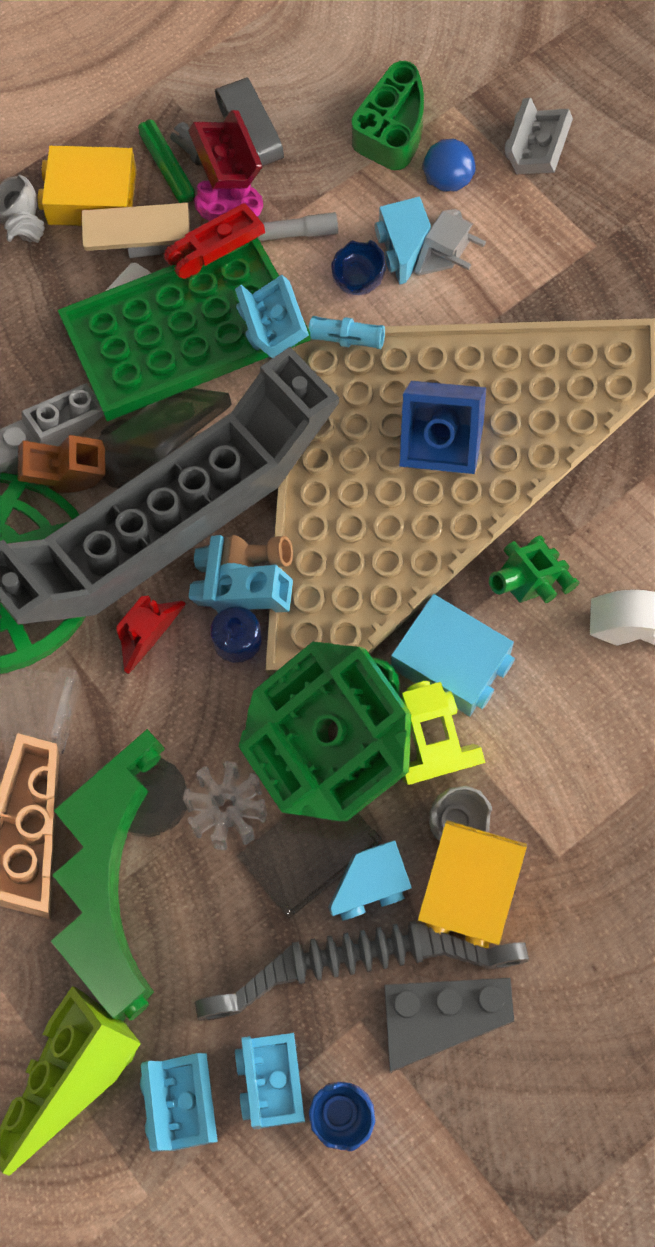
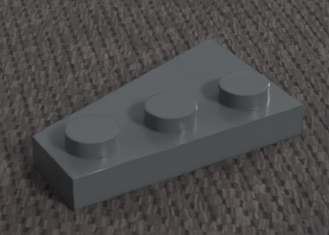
[384,978,514,1073]

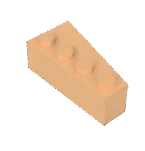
[0,733,59,920]

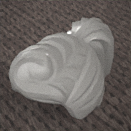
[0,174,45,243]

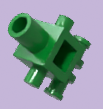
[489,535,579,603]

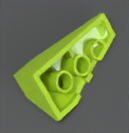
[0,986,141,1176]

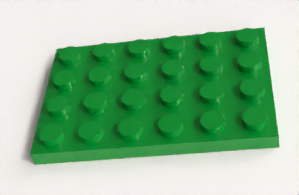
[58,237,311,422]

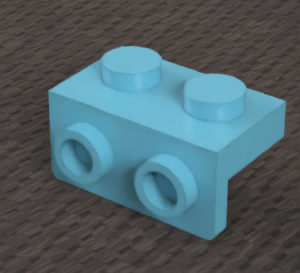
[235,275,309,358]
[235,1033,305,1129]
[140,1053,218,1152]

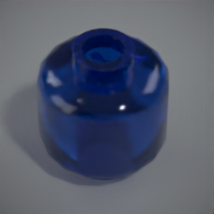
[210,606,262,663]

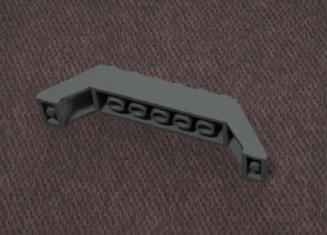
[0,347,339,625]

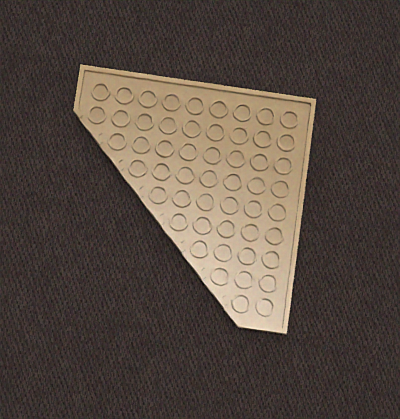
[266,318,655,675]

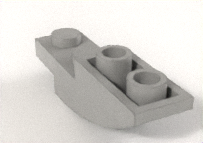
[0,383,104,474]

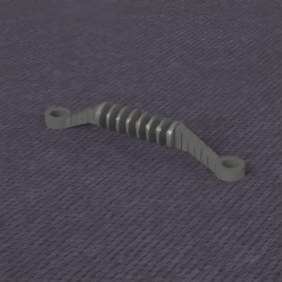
[195,921,529,1020]

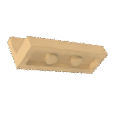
[82,203,191,251]

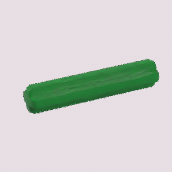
[138,119,196,203]

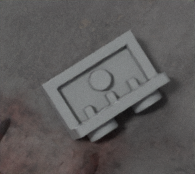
[505,98,573,174]

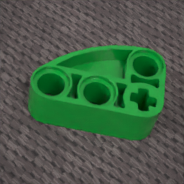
[352,61,424,170]

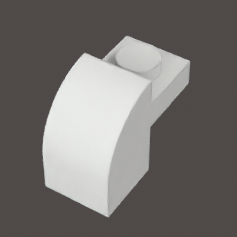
[590,590,655,646]

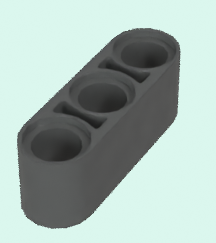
[215,77,284,166]

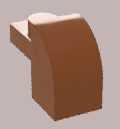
[18,435,105,493]

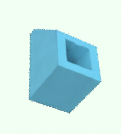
[374,196,431,285]
[328,840,412,921]

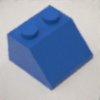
[399,381,486,474]

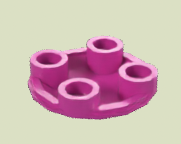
[194,181,264,221]

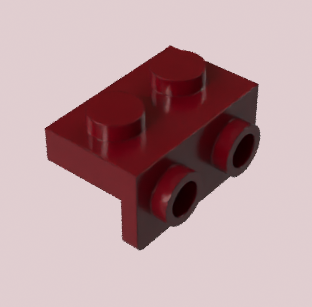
[188,110,262,189]

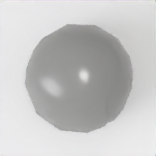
[429,786,492,842]

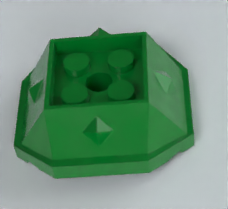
[238,641,411,821]

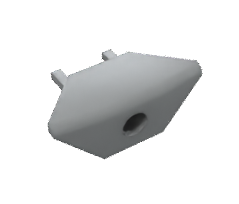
[415,209,486,276]

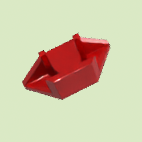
[116,595,186,674]

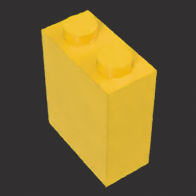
[38,146,137,226]
[418,820,527,948]

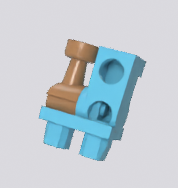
[189,535,293,614]

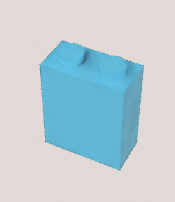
[391,594,515,717]

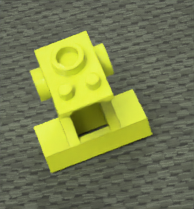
[401,681,485,785]

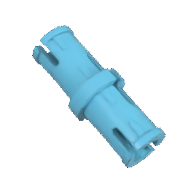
[308,316,385,349]

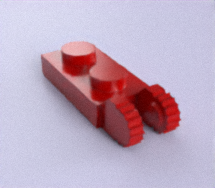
[163,203,265,279]

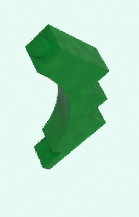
[51,729,165,1021]

